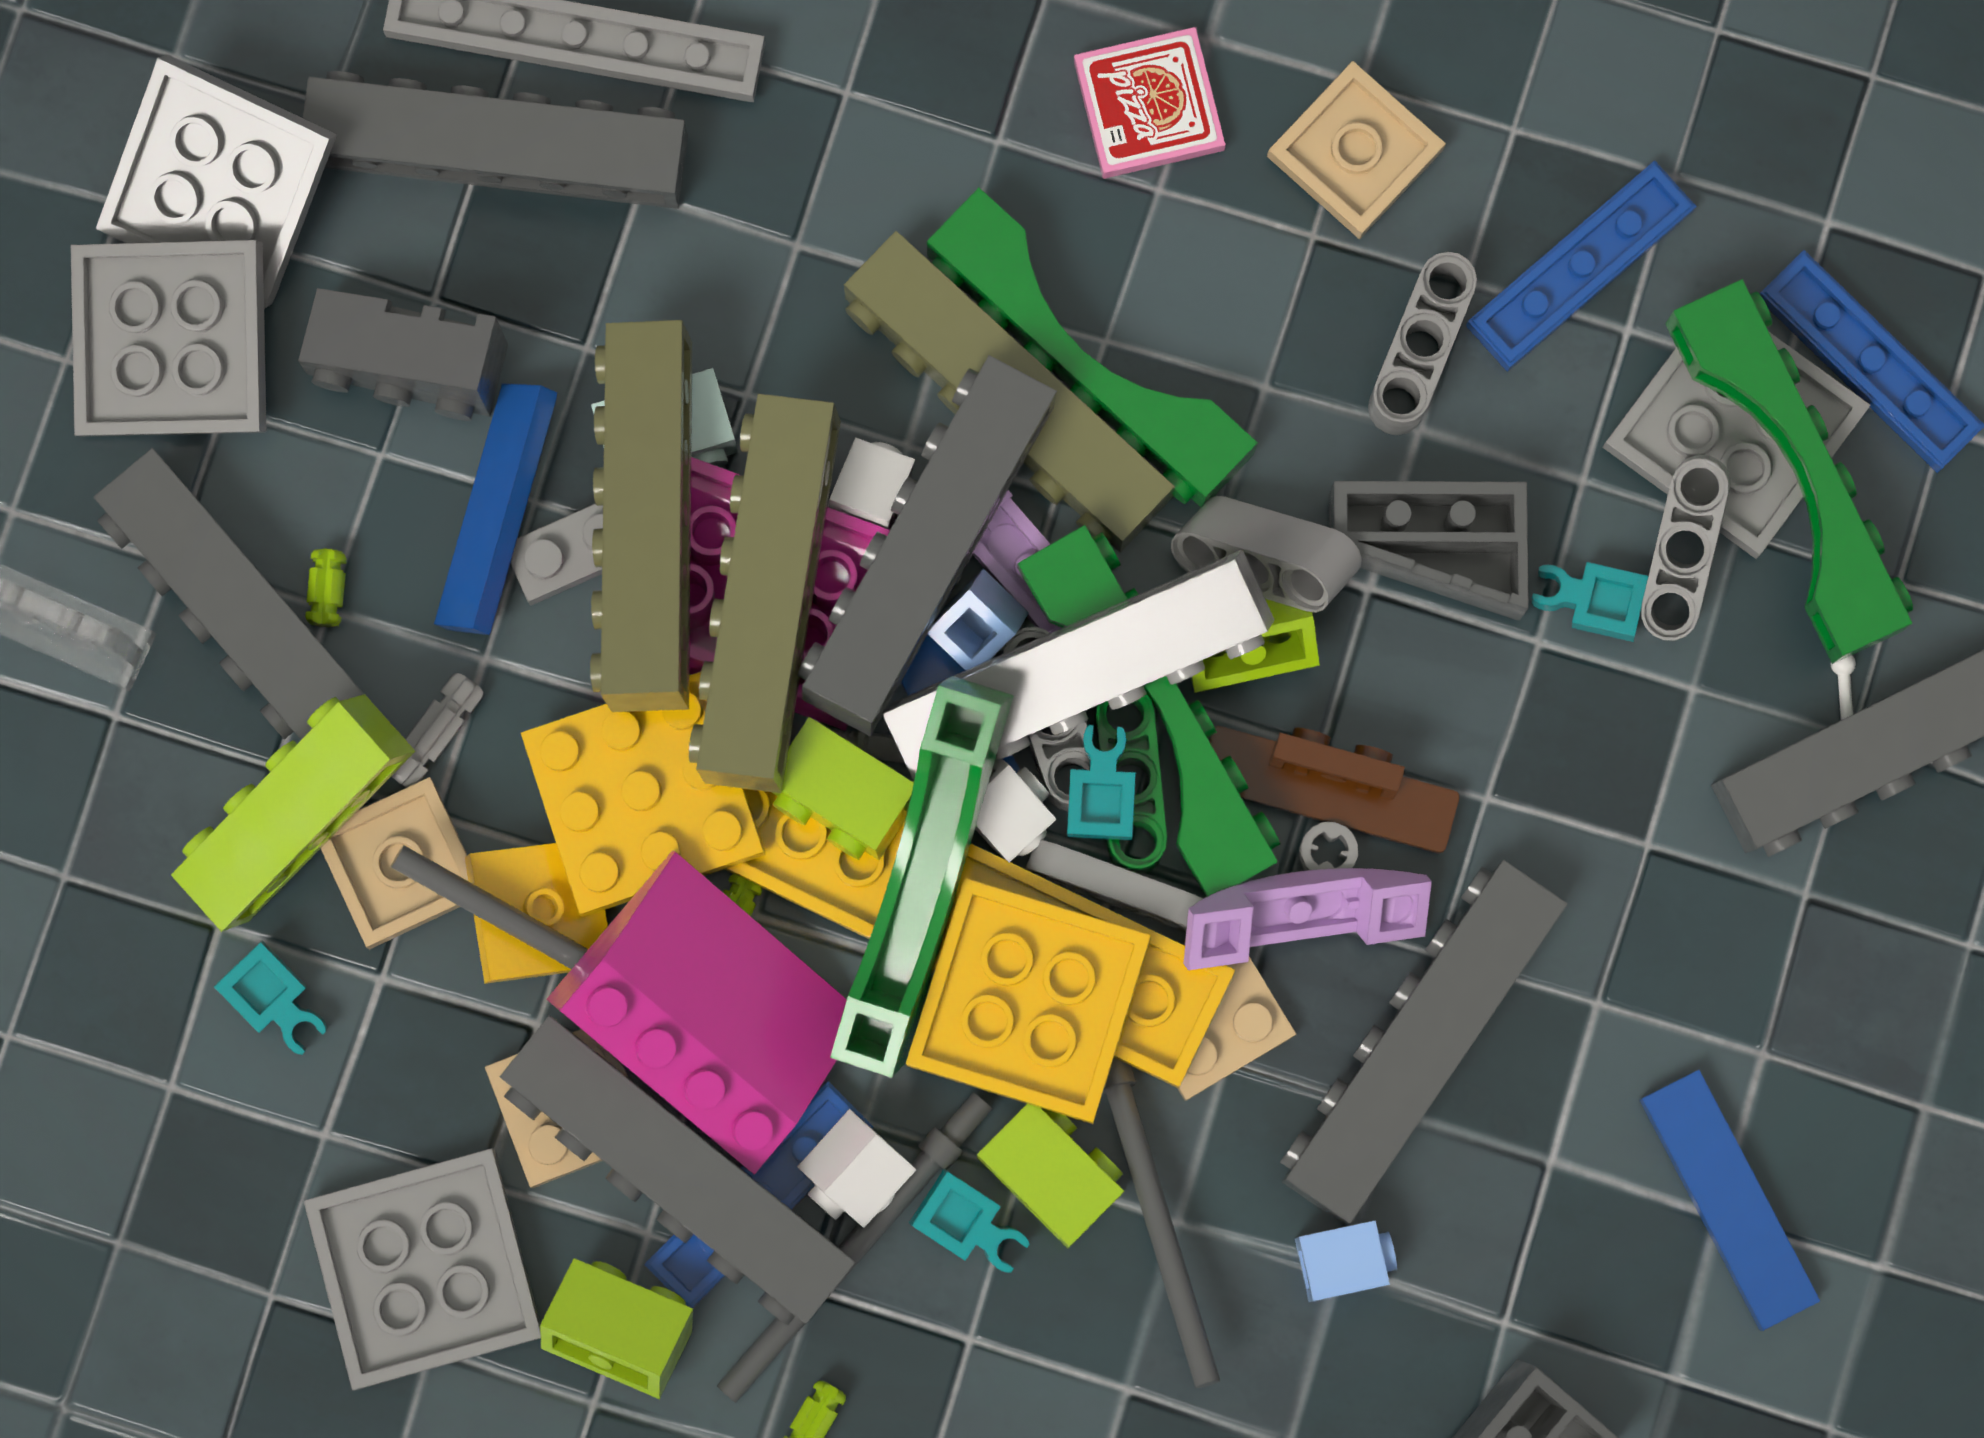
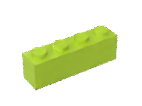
[171,694,416,932]

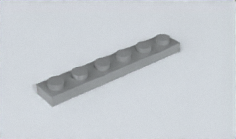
[383,0,765,103]

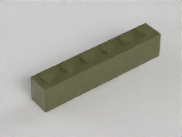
[844,231,1175,553]
[590,320,692,712]
[689,394,841,793]

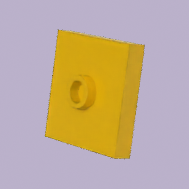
[465,843,608,984]

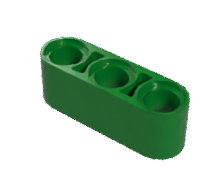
[1095,694,1167,875]

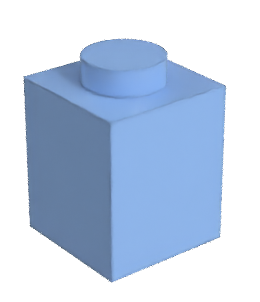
[928,569,1029,670]
[1295,1220,1397,1302]

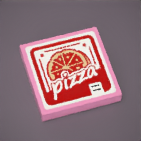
[1074,27,1225,179]

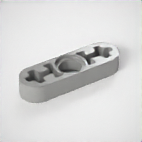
[1025,840,1203,932]

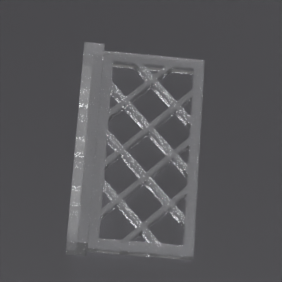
[0,564,157,692]

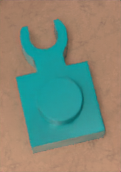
[1532,562,1649,642]
[1067,725,1135,840]
[214,940,327,1055]
[909,1169,1029,1272]

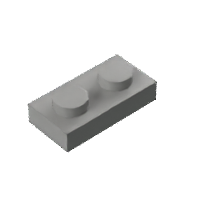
[511,504,603,606]

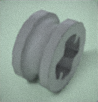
[1299,822,1358,871]

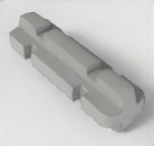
[391,673,484,787]

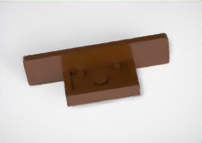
[1209,726,1459,854]

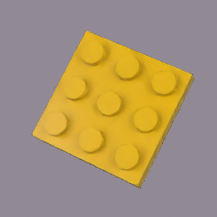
[521,672,765,917]
[906,878,1151,1124]

